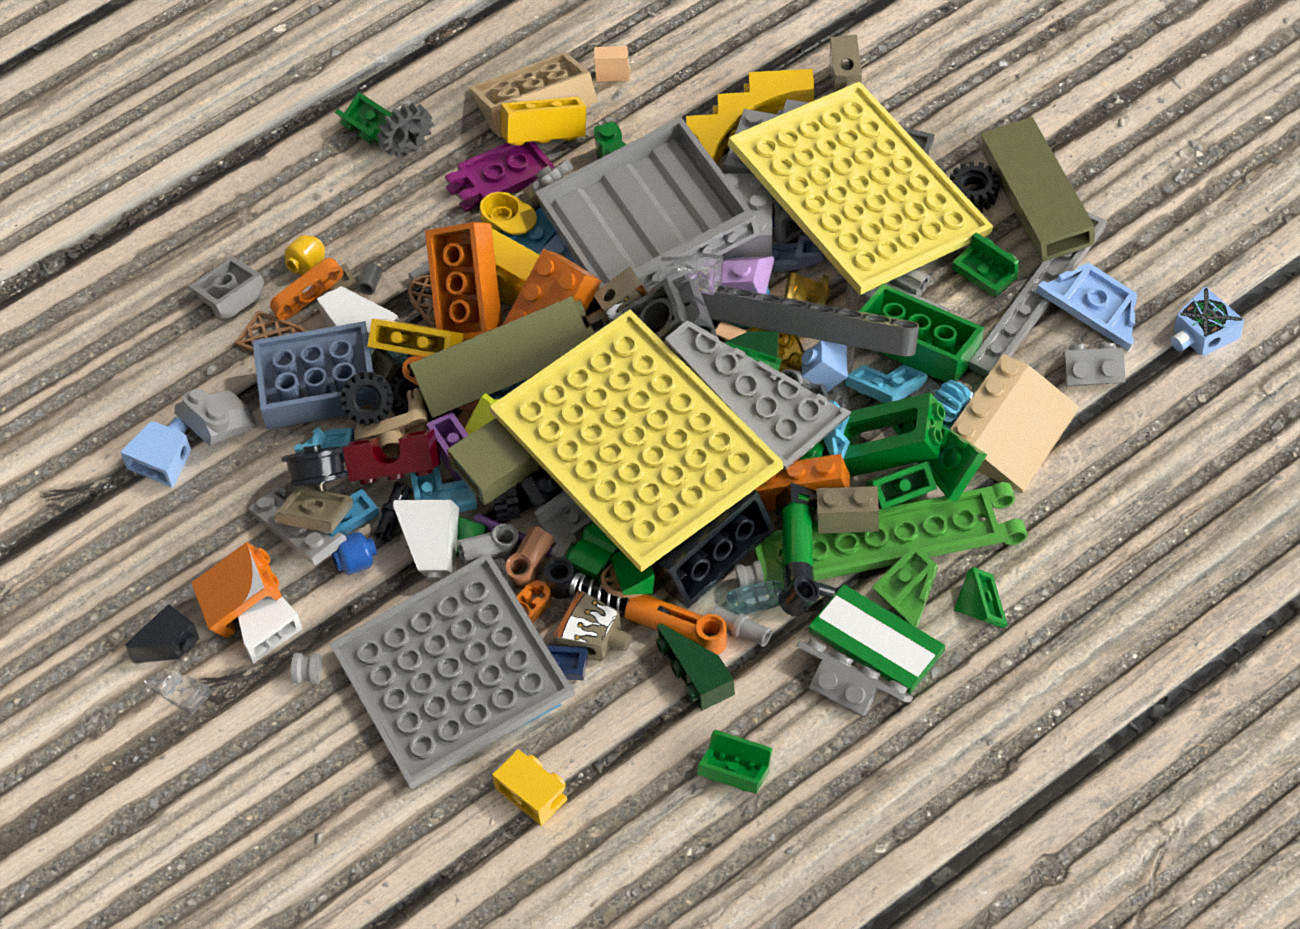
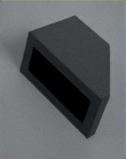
[125,604,200,663]

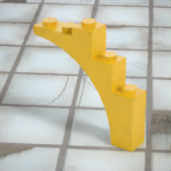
[686,69,814,165]

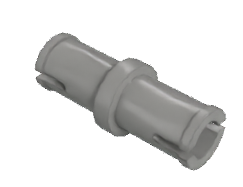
[711,605,772,647]

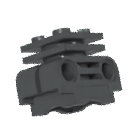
[622,274,717,342]

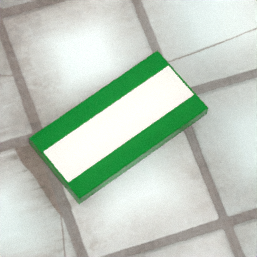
[808,584,945,694]

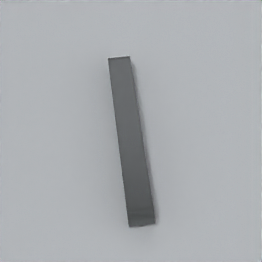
[675,280,919,356]

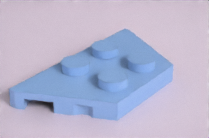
[1035,263,1137,351]

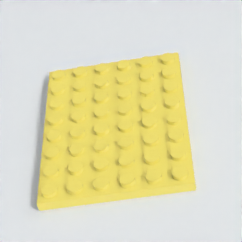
[727,82,993,295]
[490,310,783,572]

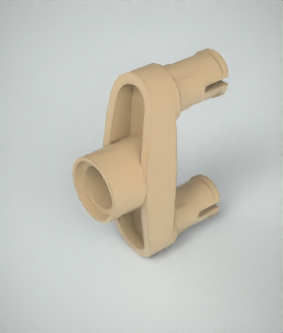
[354,388,429,457]

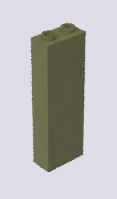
[981,117,1095,262]
[410,296,595,418]
[447,418,542,505]

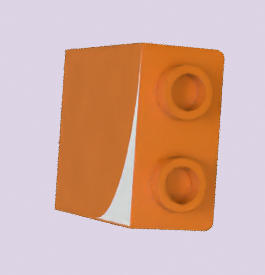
[191,542,282,638]

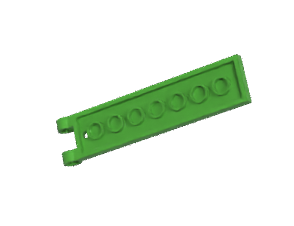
[754,482,1028,592]

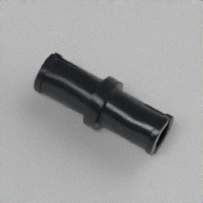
[374,482,412,542]

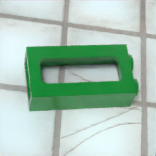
[844,392,945,477]

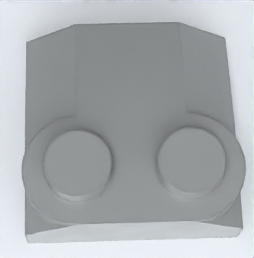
[188,256,264,319]
[174,389,256,446]

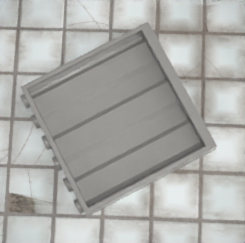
[535,117,760,293]

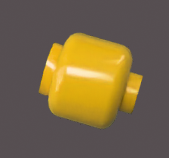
[284,235,325,276]

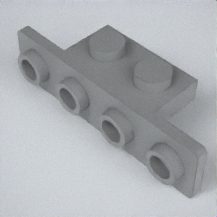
[796,639,913,716]

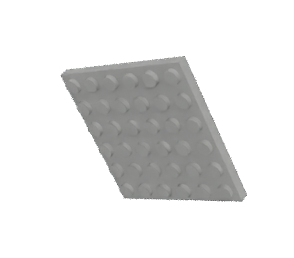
[330,553,575,790]

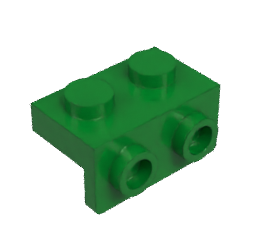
[334,92,392,144]
[952,232,1019,298]
[697,730,772,794]

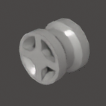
[735,561,765,595]
[291,653,322,684]

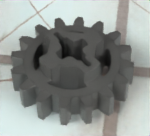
[377,103,434,157]

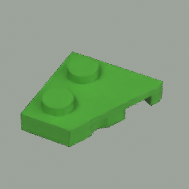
[872,544,938,627]

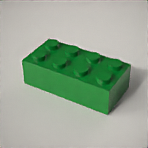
[860,284,984,383]

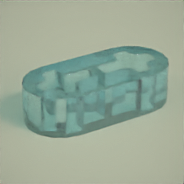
[726,580,783,615]

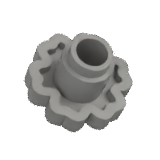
[522,159,574,199]

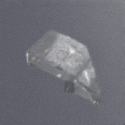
[144,669,212,715]

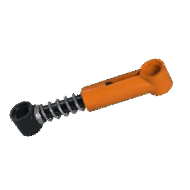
[544,557,727,655]

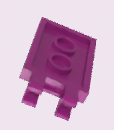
[445,141,555,212]

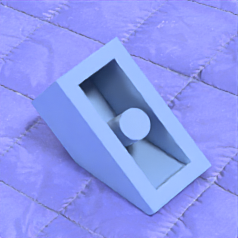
[802,341,848,392]

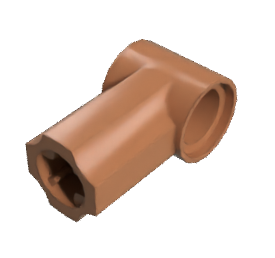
[505,526,555,589]

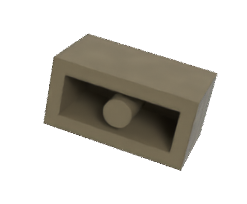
[817,486,879,534]

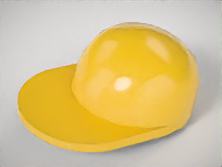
[480,192,537,235]

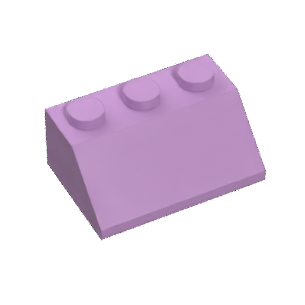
[675,256,774,294]

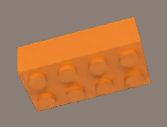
[425,222,502,342]
[503,249,602,377]

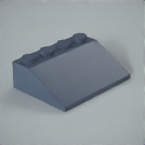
[253,321,379,429]

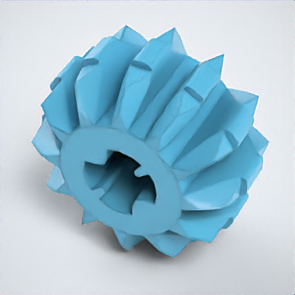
[934,380,974,429]

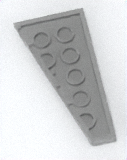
[664,320,851,471]

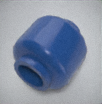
[331,532,377,575]

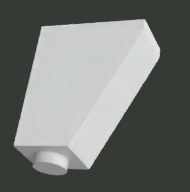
[317,286,399,351]
[393,500,459,582]
[238,596,302,664]

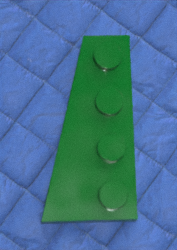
[892,420,988,501]

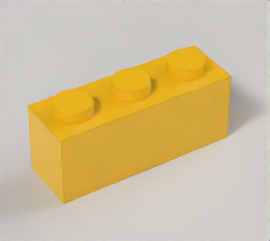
[501,97,586,145]
[367,318,464,357]

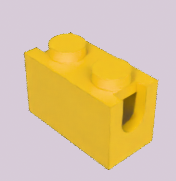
[492,749,567,826]

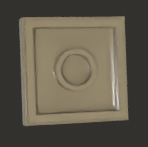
[275,486,353,533]

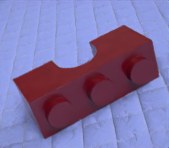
[343,429,441,485]

